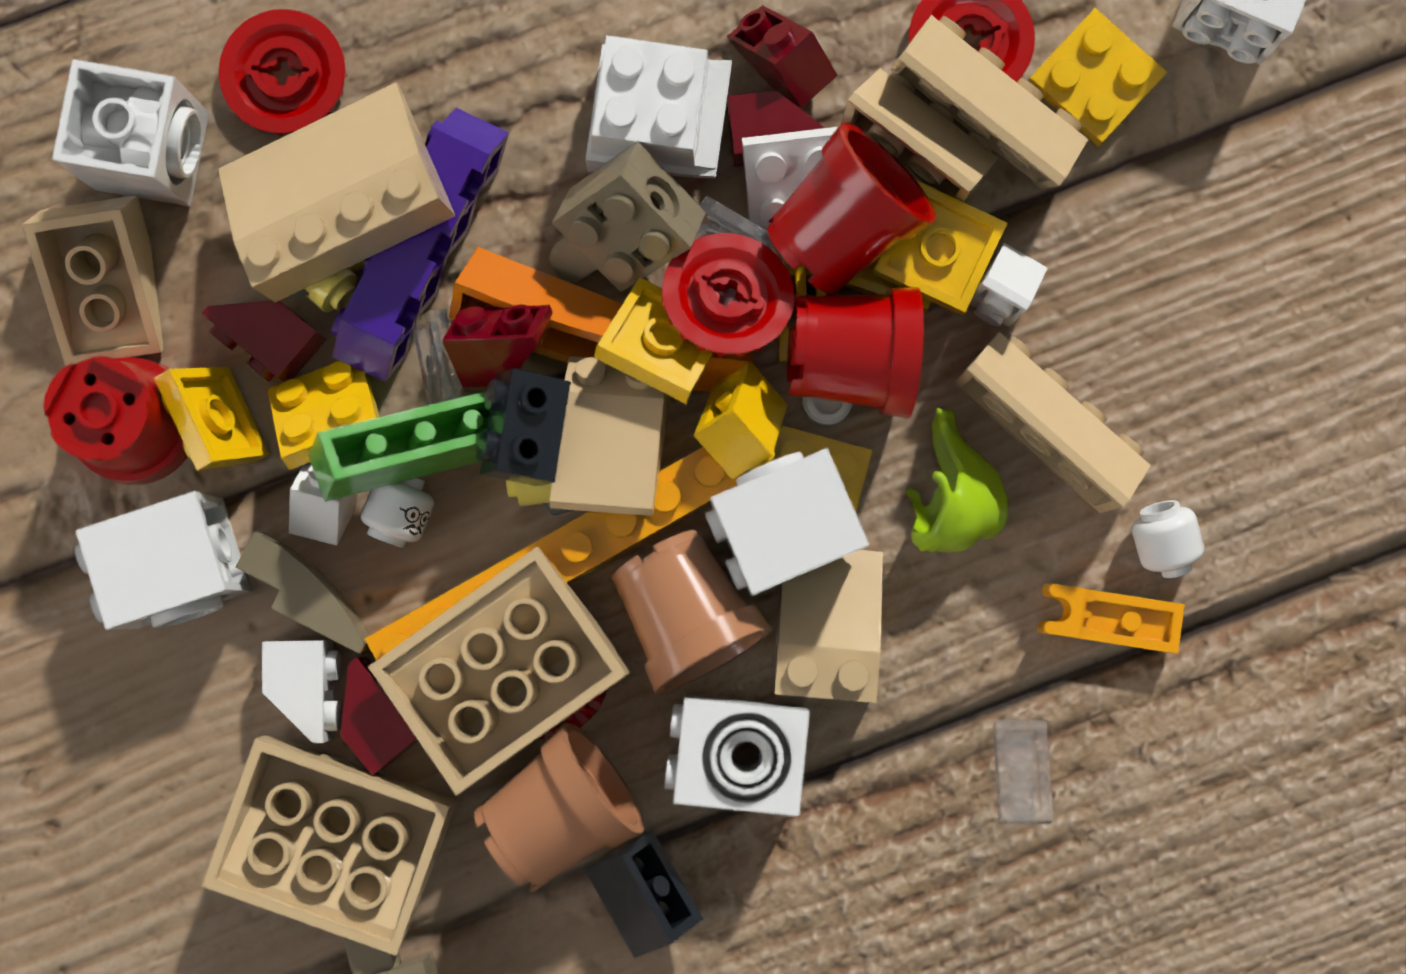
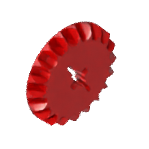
[908,0,1035,82]
[218,9,347,136]
[662,233,795,358]

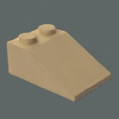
[22,195,164,367]
[550,356,670,516]
[772,550,883,703]

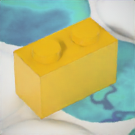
[694,361,788,480]

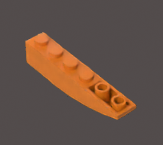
[449,247,755,392]

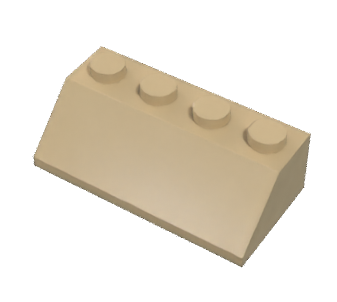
[890,15,1088,189]
[953,332,1151,513]

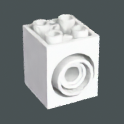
[1171,0,1306,64]
[52,59,209,207]
[705,448,869,596]
[75,491,252,630]
[665,693,809,816]

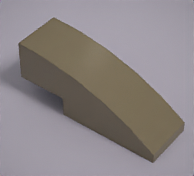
[235,531,371,654]

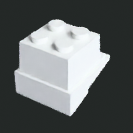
[585,35,732,179]

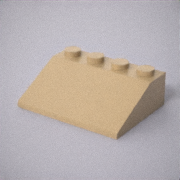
[218,82,456,302]
[368,546,632,795]
[201,734,458,956]

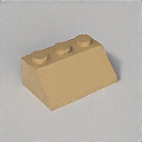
[841,68,998,203]

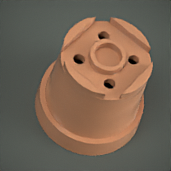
[611,530,772,695]
[474,722,644,892]

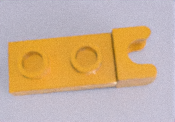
[1037,583,1185,654]

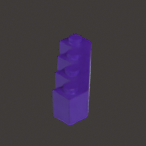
[331,108,509,382]

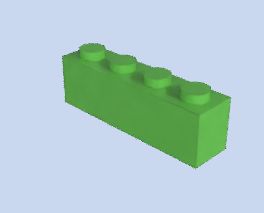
[308,391,490,502]

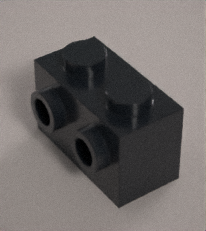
[476,368,571,486]
[584,830,703,958]

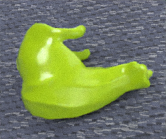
[906,408,1009,553]

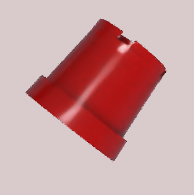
[767,123,936,294]
[787,287,924,419]
[43,356,188,485]

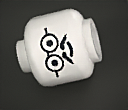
[360,478,435,548]

